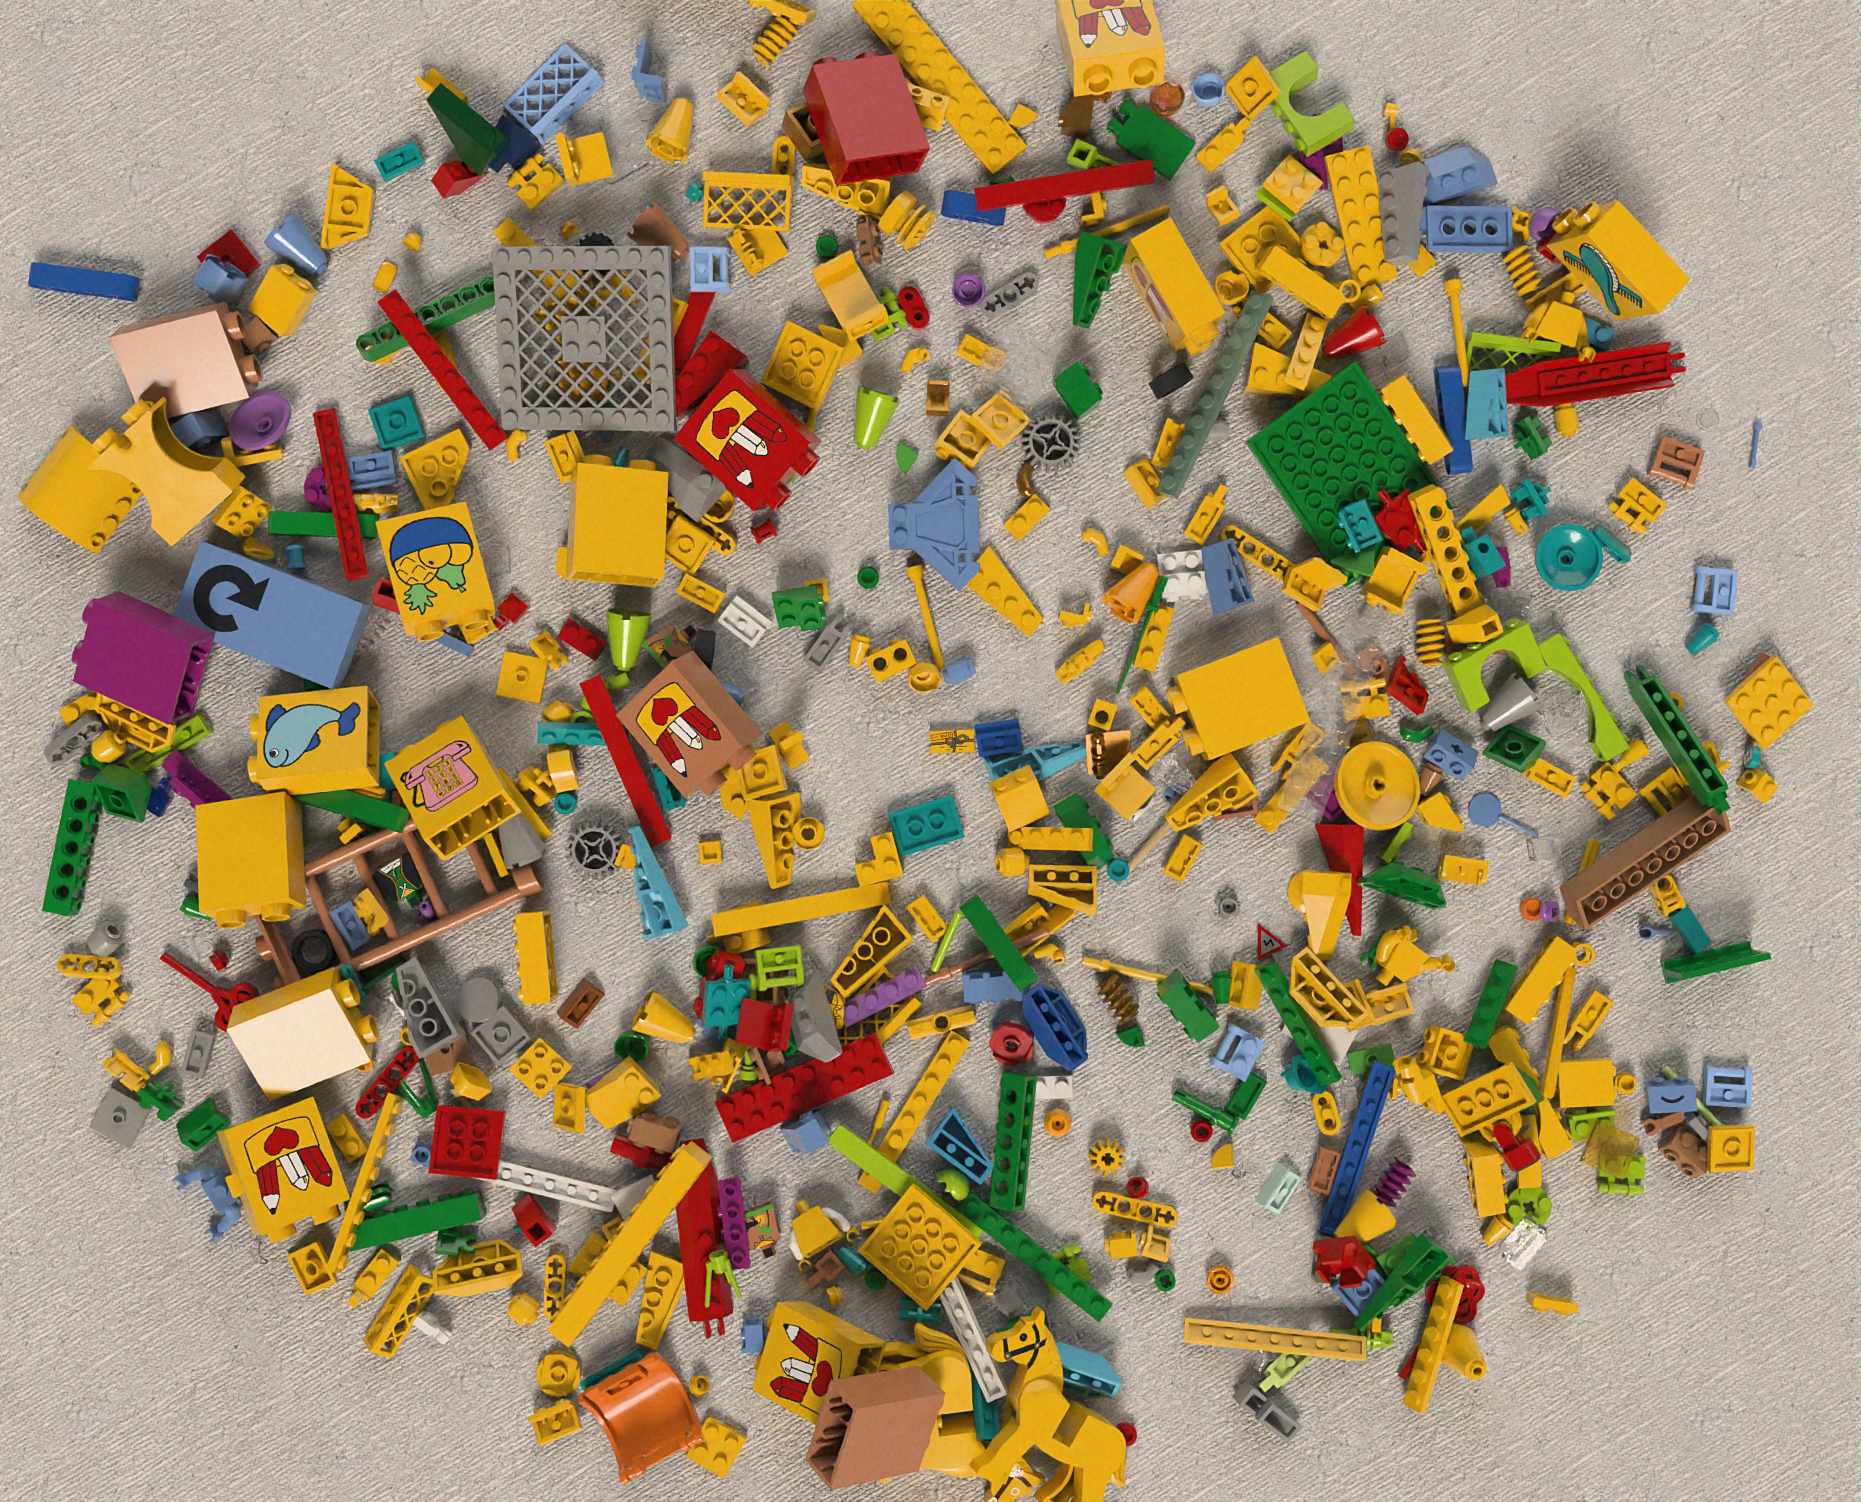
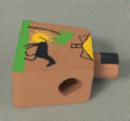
[642,623,697,669]
[745,1200,781,1258]

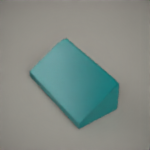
[1591,523,1632,564]
[1667,904,1712,955]

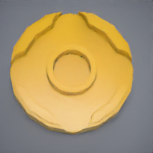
[536,1351,581,1397]

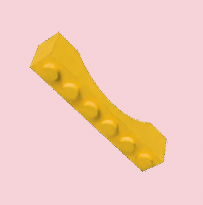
[1486,1025,1573,1160]

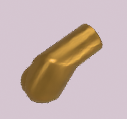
[1016,464,1035,498]

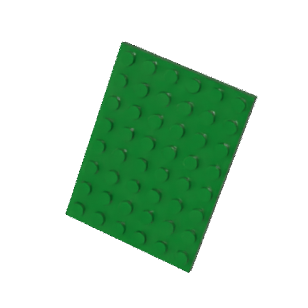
[1245,361,1453,587]

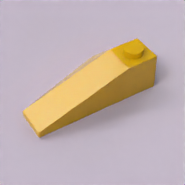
[801,163,894,220]
[1164,753,1259,832]
[749,792,801,889]
[1299,871,1352,961]

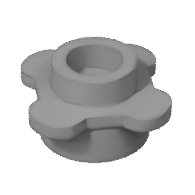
[1216,894,1241,919]

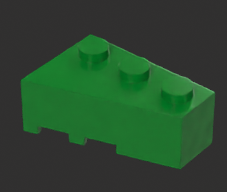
[1053,793,1114,869]

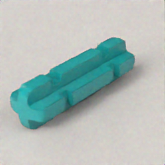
[339,963,366,1001]

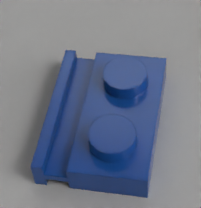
[974,719,1023,758]

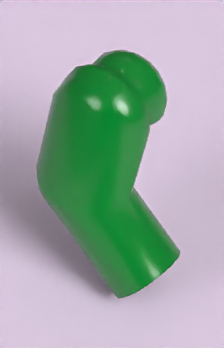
[1400,724,1434,743]
[79,753,109,771]

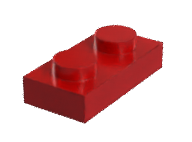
[557,619,608,661]

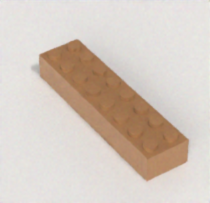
[1559,794,1731,931]

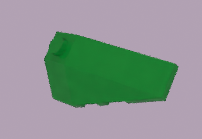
[1073,231,1127,329]

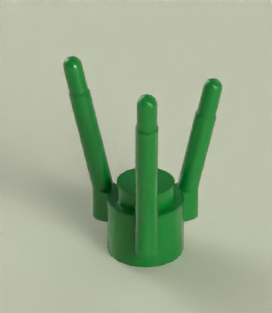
[397,1060,439,1119]

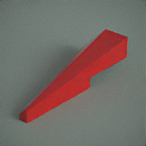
[1315,824,1364,936]

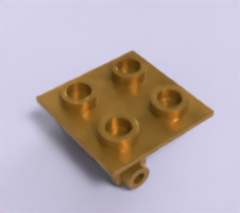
[1085,729,1132,780]

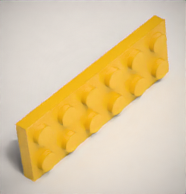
[1324,145,1398,289]

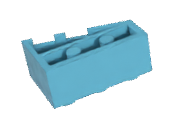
[1465,368,1509,440]

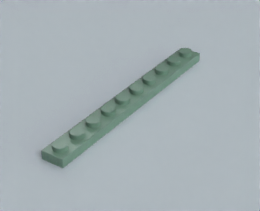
[1156,290,1274,500]

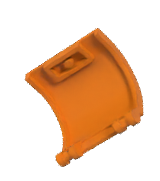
[577,1351,705,1485]

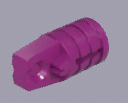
[1492,546,1511,588]

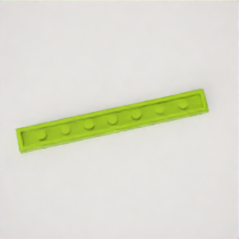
[828,1123,983,1238]

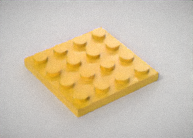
[858,1183,983,1311]

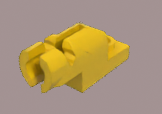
[1392,1055,1445,1114]

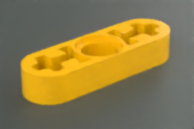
[57,954,123,980]
[544,1253,567,1319]

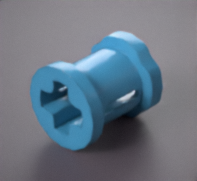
[284,545,307,570]

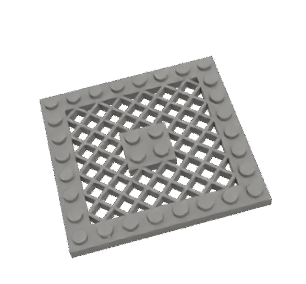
[492,246,677,431]

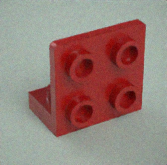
[735,998,794,1052]

